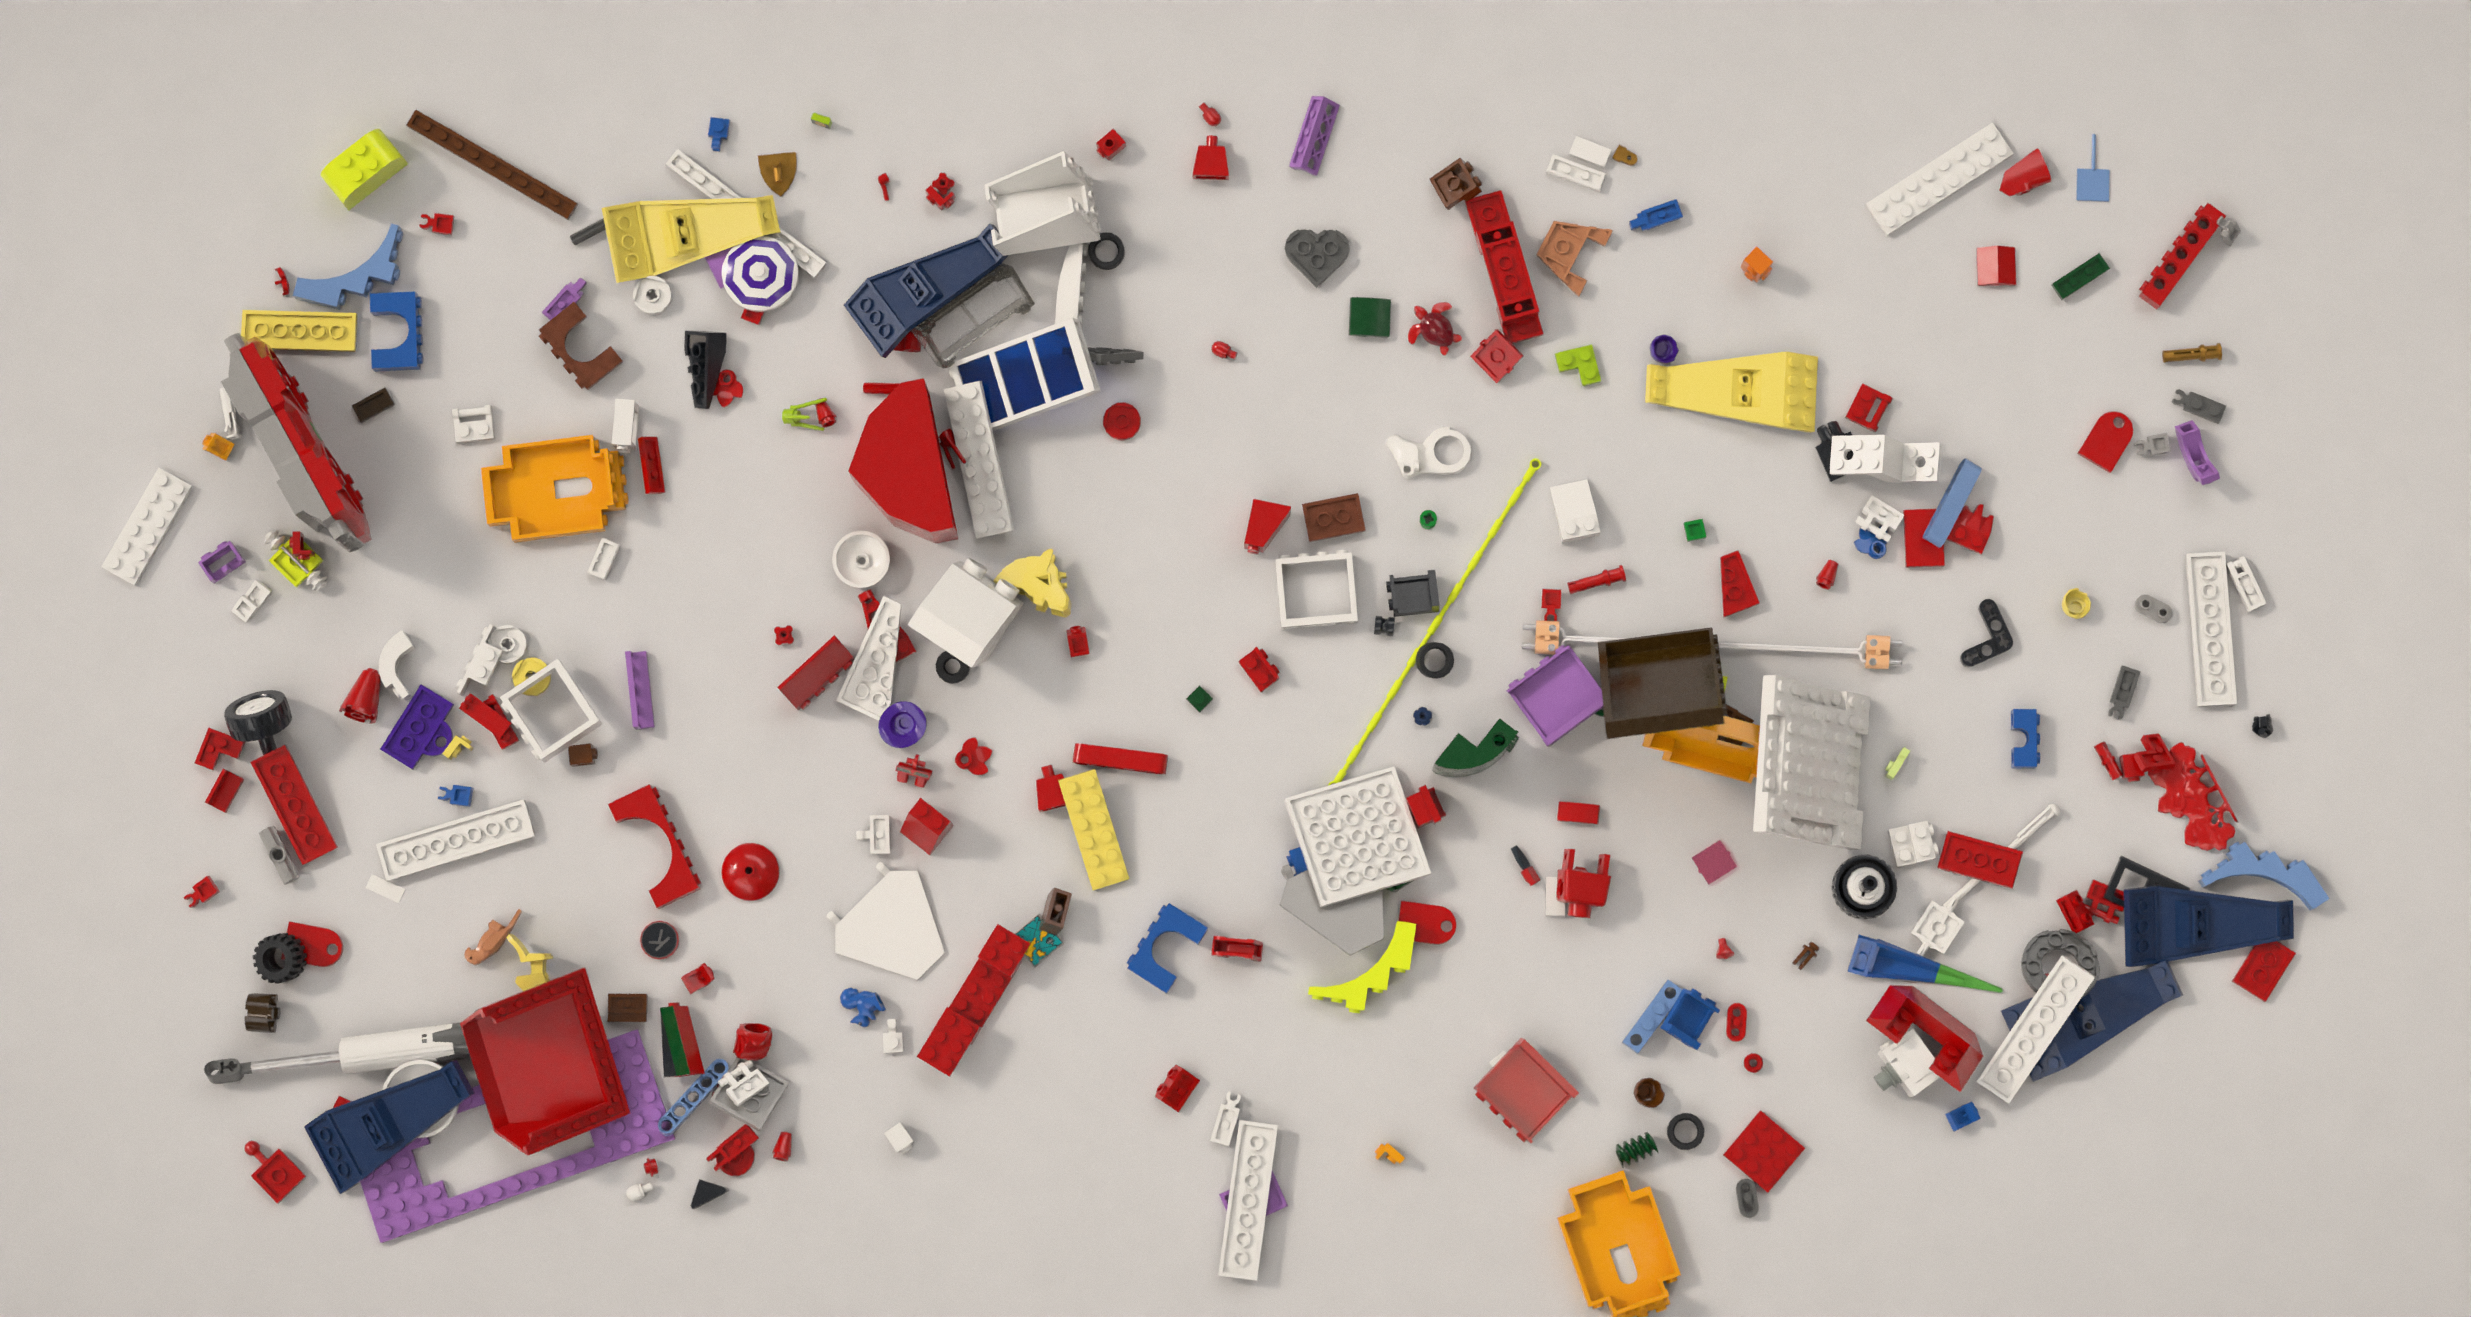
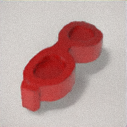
[275,267,290,296]

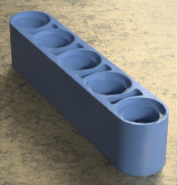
[1923,458,1982,548]
[658,1059,729,1136]

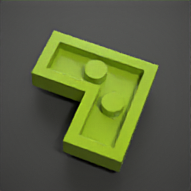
[1555,344,1601,387]

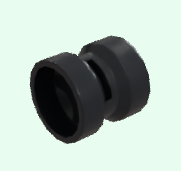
[1374,616,1395,636]

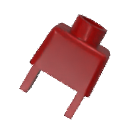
[1556,849,1611,919]

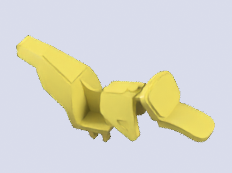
[507,934,553,991]

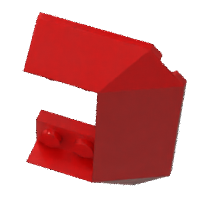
[1866,985,1983,1092]

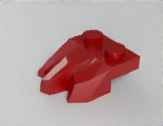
[1946,504,1994,555]

